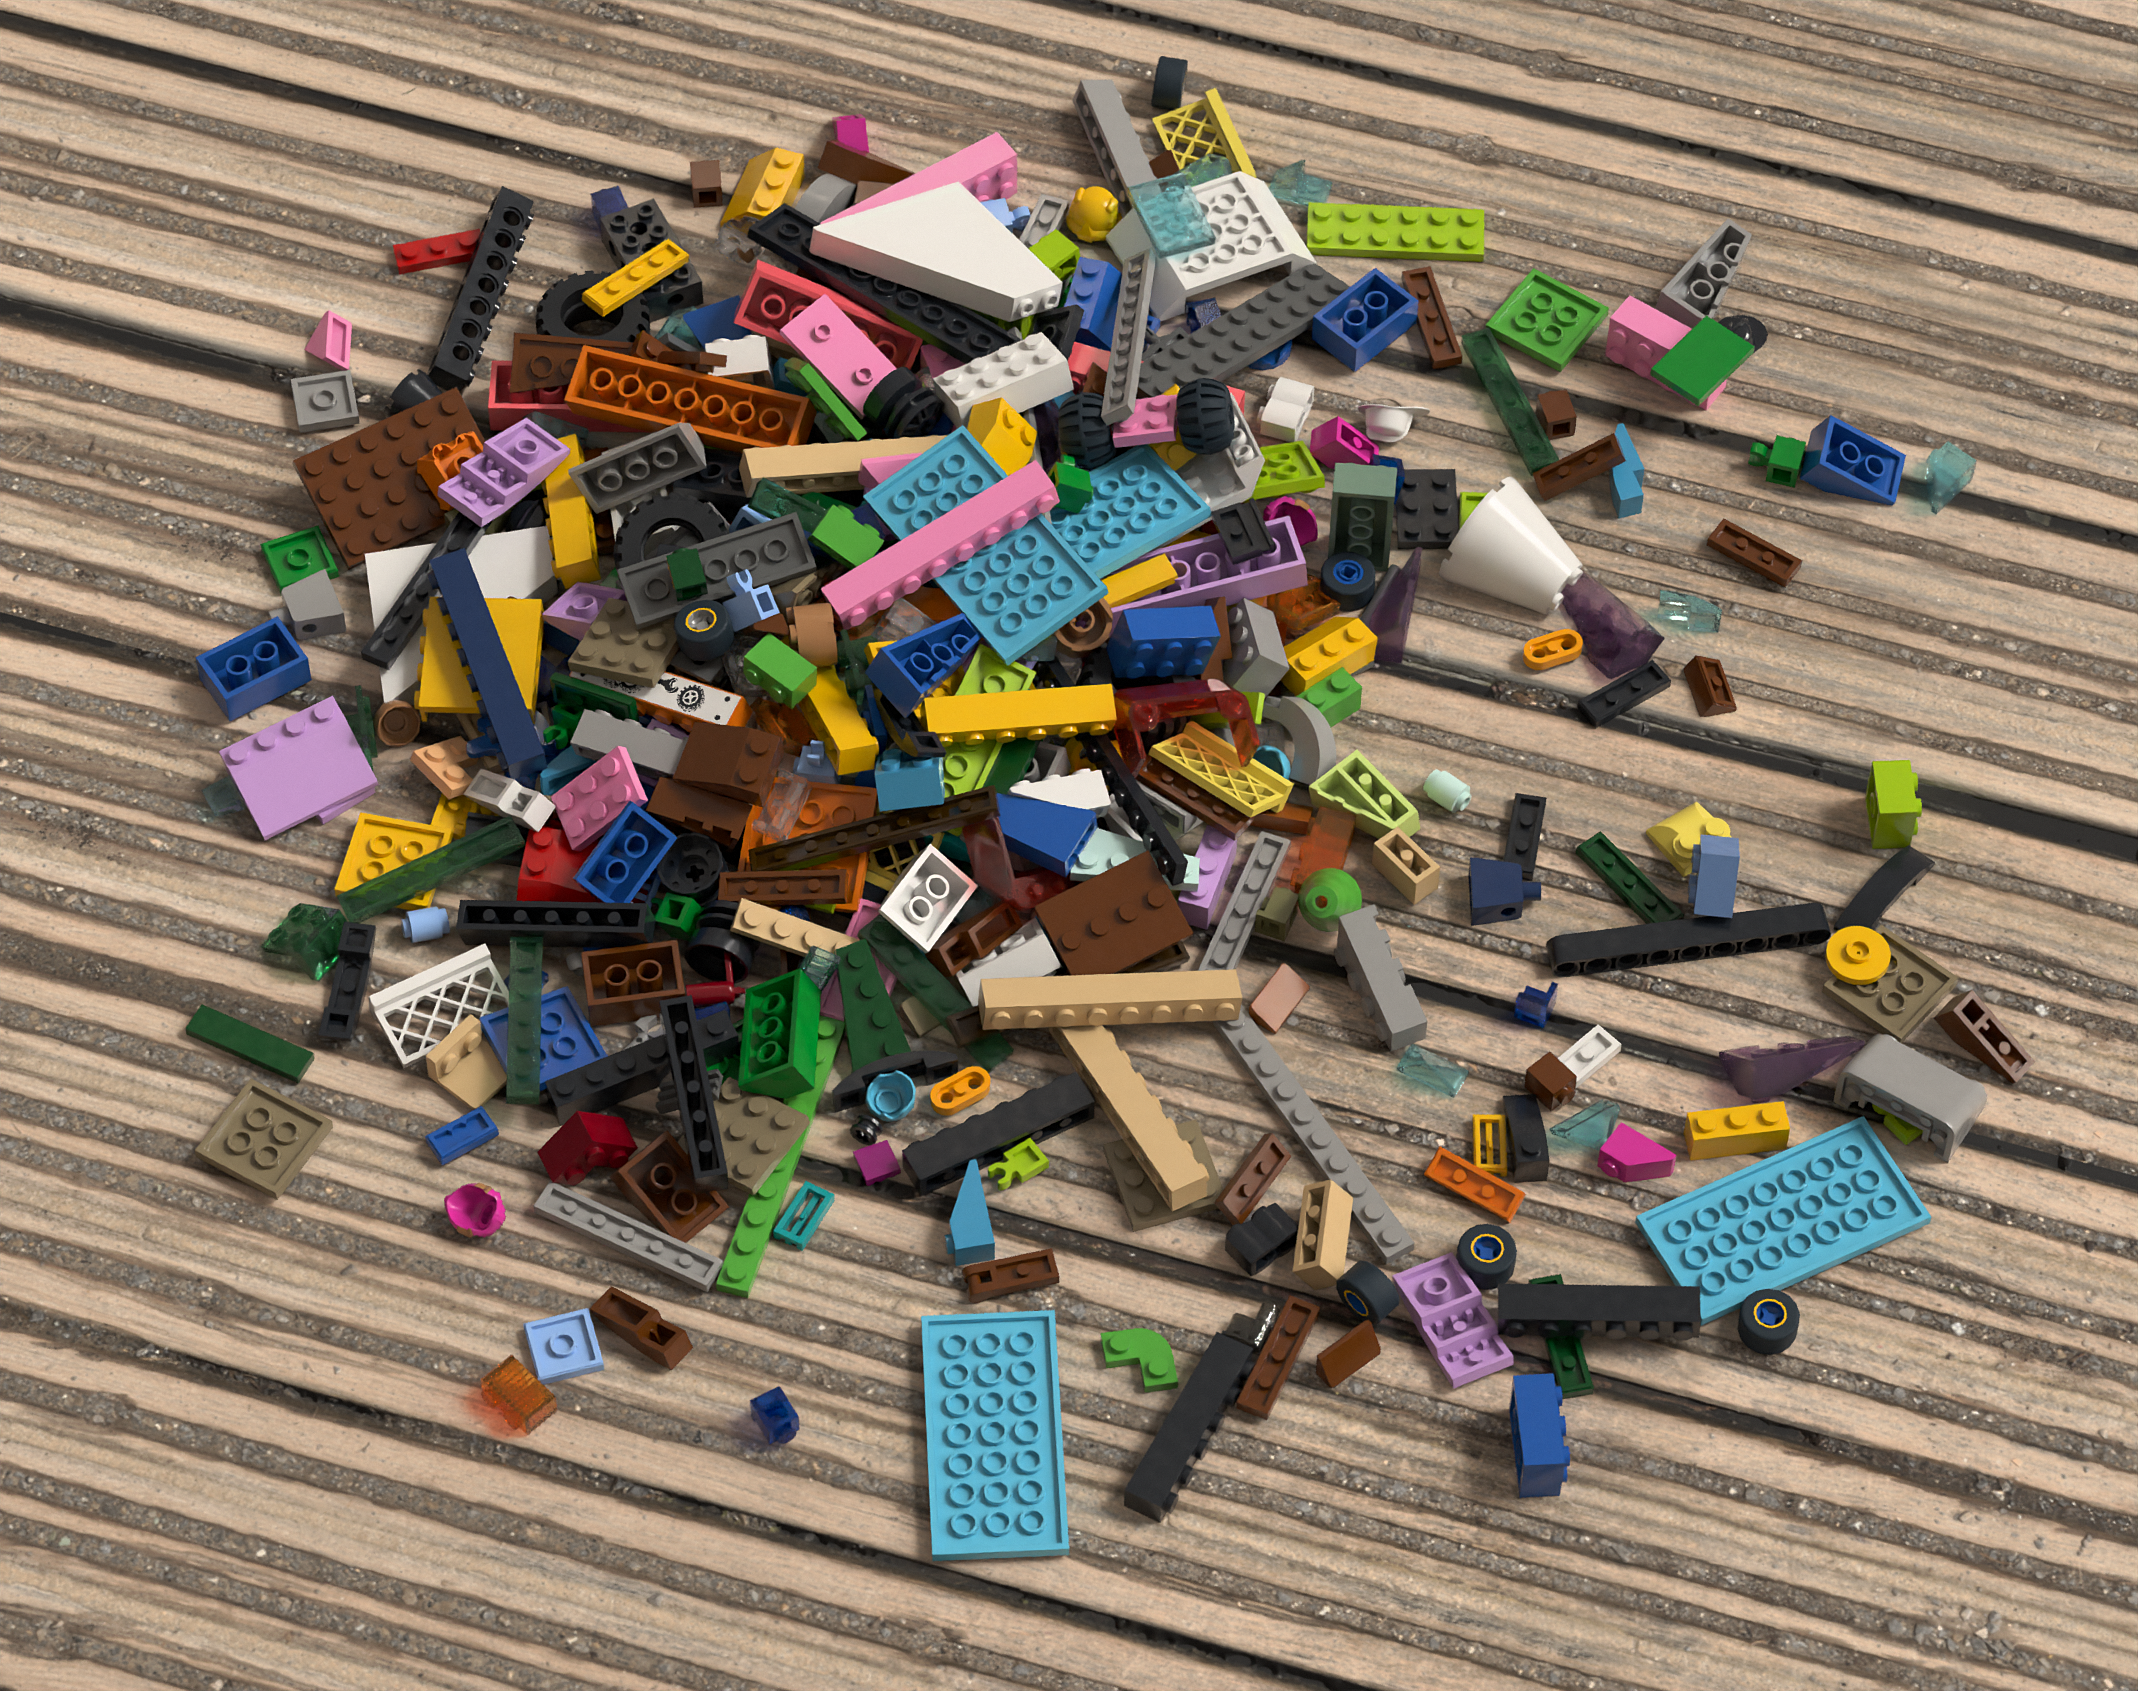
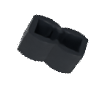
[1225,1203,1299,1276]

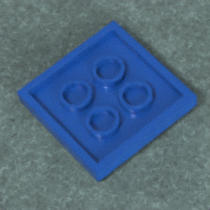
[479,986,607,1098]

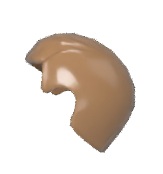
[373,700,421,746]

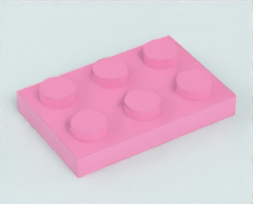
[551,746,648,852]

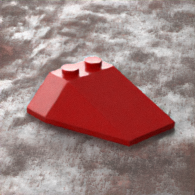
[517,820,655,903]

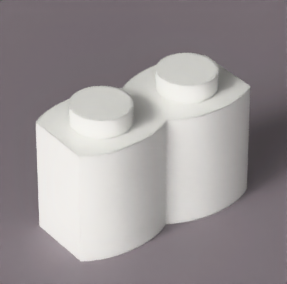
[1257,377,1314,442]

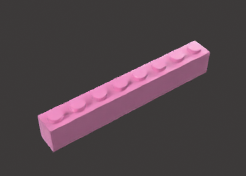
[821,460,1060,631]

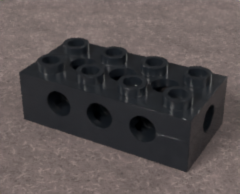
[600,199,704,323]
[672,447,803,522]

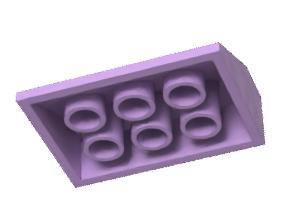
[219,696,379,840]

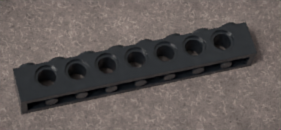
[427,186,534,392]

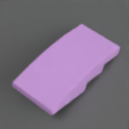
[437,418,570,527]
[542,582,627,641]
[1392,1252,1514,1388]

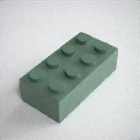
[1328,462,1397,572]

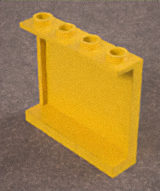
[414,597,544,724]

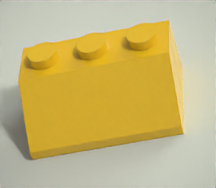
[720,147,805,234]
[1280,617,1378,696]

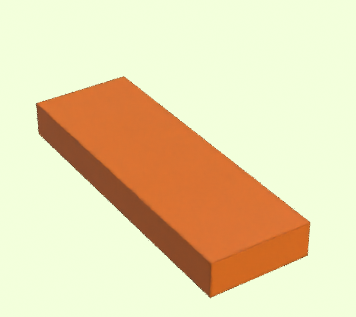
[1424,1146,1526,1223]

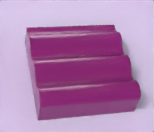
[853,1140,901,1186]

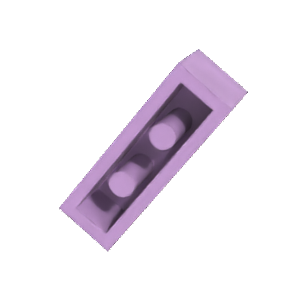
[1178,825,1237,930]

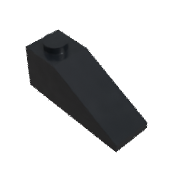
[1503,1094,1550,1183]

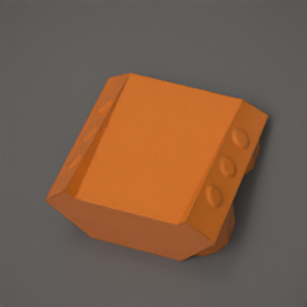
[417,431,483,511]

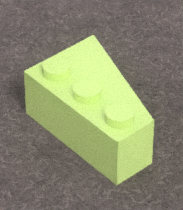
[1309,750,1420,839]

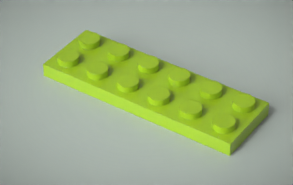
[1307,202,1484,262]
[942,644,1036,837]

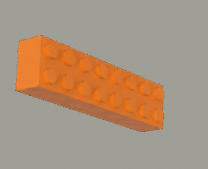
[564,345,817,453]

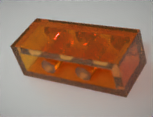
[1290,806,1356,907]

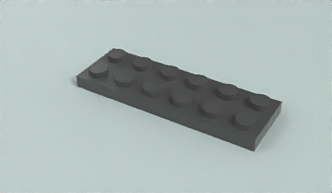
[617,512,817,630]

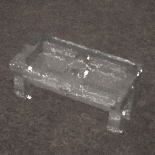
[752,769,813,842]

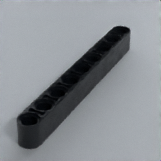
[1546,903,1831,977]

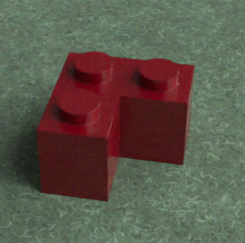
[537,1111,638,1186]

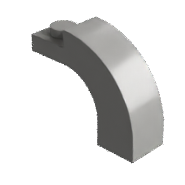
[794,174,858,223]
[1262,696,1336,785]

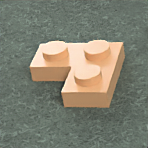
[410,736,479,799]

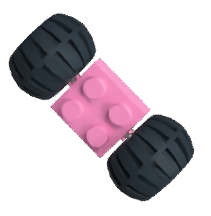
[1059,378,1235,469]

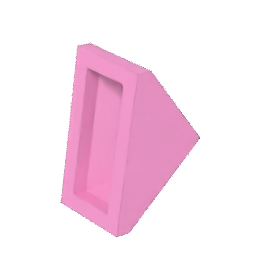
[304,310,352,371]
[858,453,922,490]

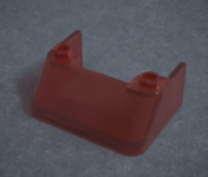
[1113,679,1260,778]
[962,817,1084,911]

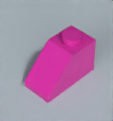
[832,114,869,152]
[1310,416,1379,469]
[1597,1122,1676,1183]

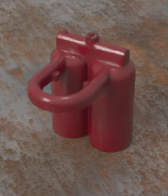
[686,951,745,1008]

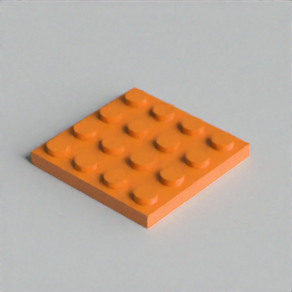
[737,777,879,913]

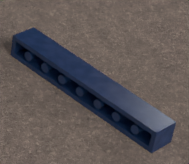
[427,548,548,779]

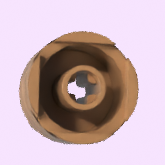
[1048,598,1113,659]
[786,603,838,667]

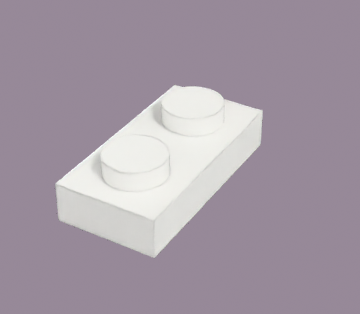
[1558,1025,1622,1089]

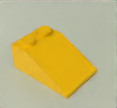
[967,397,1037,476]

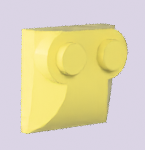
[1646,802,1732,877]

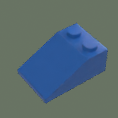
[1800,415,1906,506]

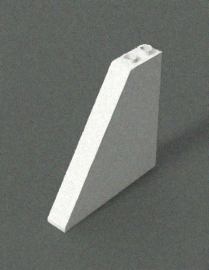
[809,181,1063,322]
[365,526,561,705]

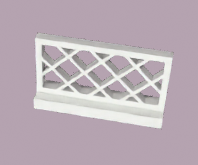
[369,944,516,1069]

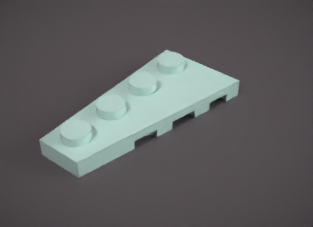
[1070,828,1200,892]

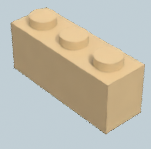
[1293,1179,1353,1290]

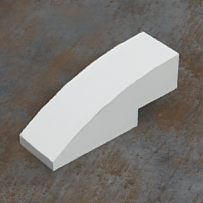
[464,769,556,832]

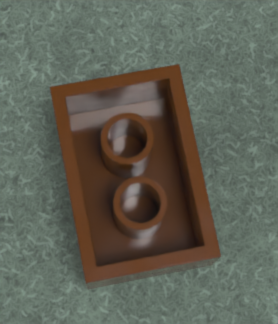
[581,940,685,1027]

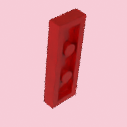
[393,228,481,275]

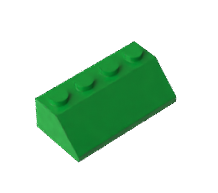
[738,968,821,1099]

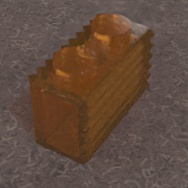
[481,1355,557,1435]

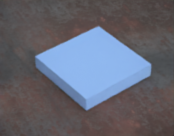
[523,1308,604,1386]

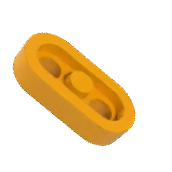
[1523,629,1583,670]
[930,1066,990,1116]

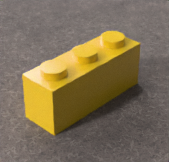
[1684,1101,1790,1161]

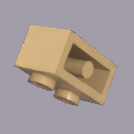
[1372,826,1440,905]

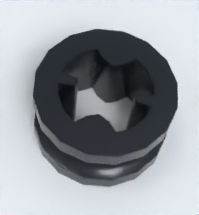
[850,1114,883,1146]

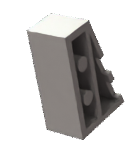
[1224,598,1290,699]

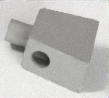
[268,569,347,640]

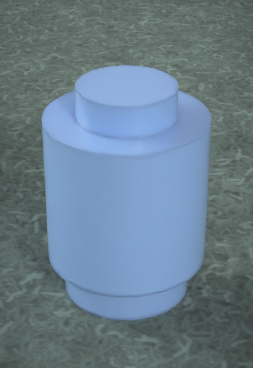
[401,906,450,943]

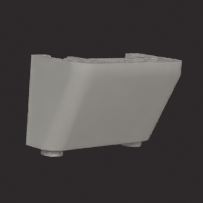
[1833,1034,1987,1163]

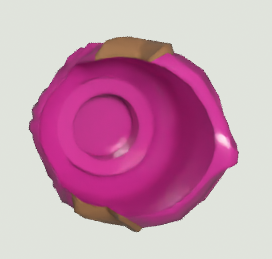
[1262,496,1318,547]
[444,1183,506,1238]

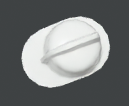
[1358,404,1430,442]

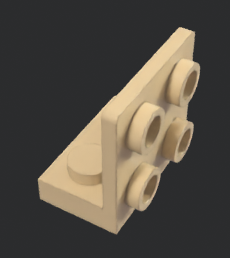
[426,1014,510,1110]

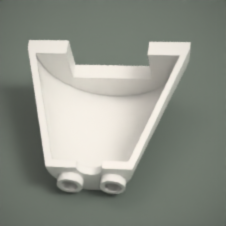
[1439,477,1583,615]

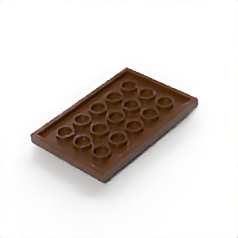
[292,387,485,570]

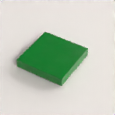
[260,525,339,596]

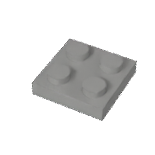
[291,370,360,433]

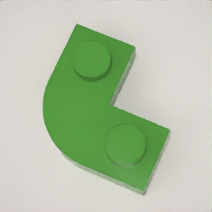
[1101,1328,1178,1393]

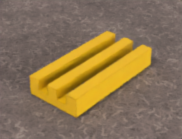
[1472,1114,1507,1177]

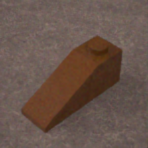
[1934,990,2035,1084]

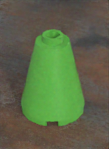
[1298,868,1362,932]

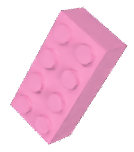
[1605,295,1727,410]

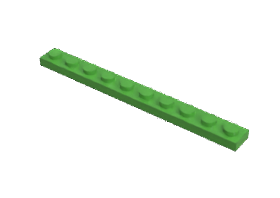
[716,1015,846,1298]

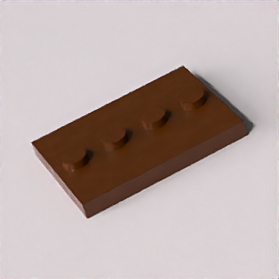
[1034,850,1194,976]

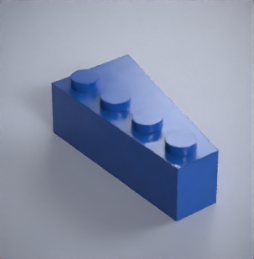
[865,613,982,719]

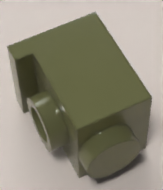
[1255,887,1299,942]

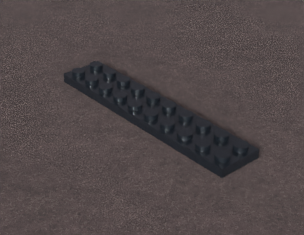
[747,203,1022,364]

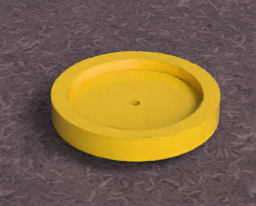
[1825,926,1891,985]

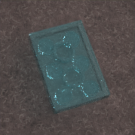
[1127,173,1216,259]

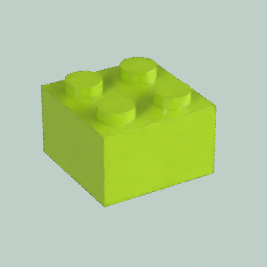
[1865,760,1922,849]

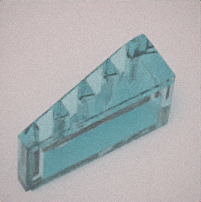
[796,945,841,992]

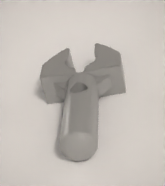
[623,1015,663,1050]

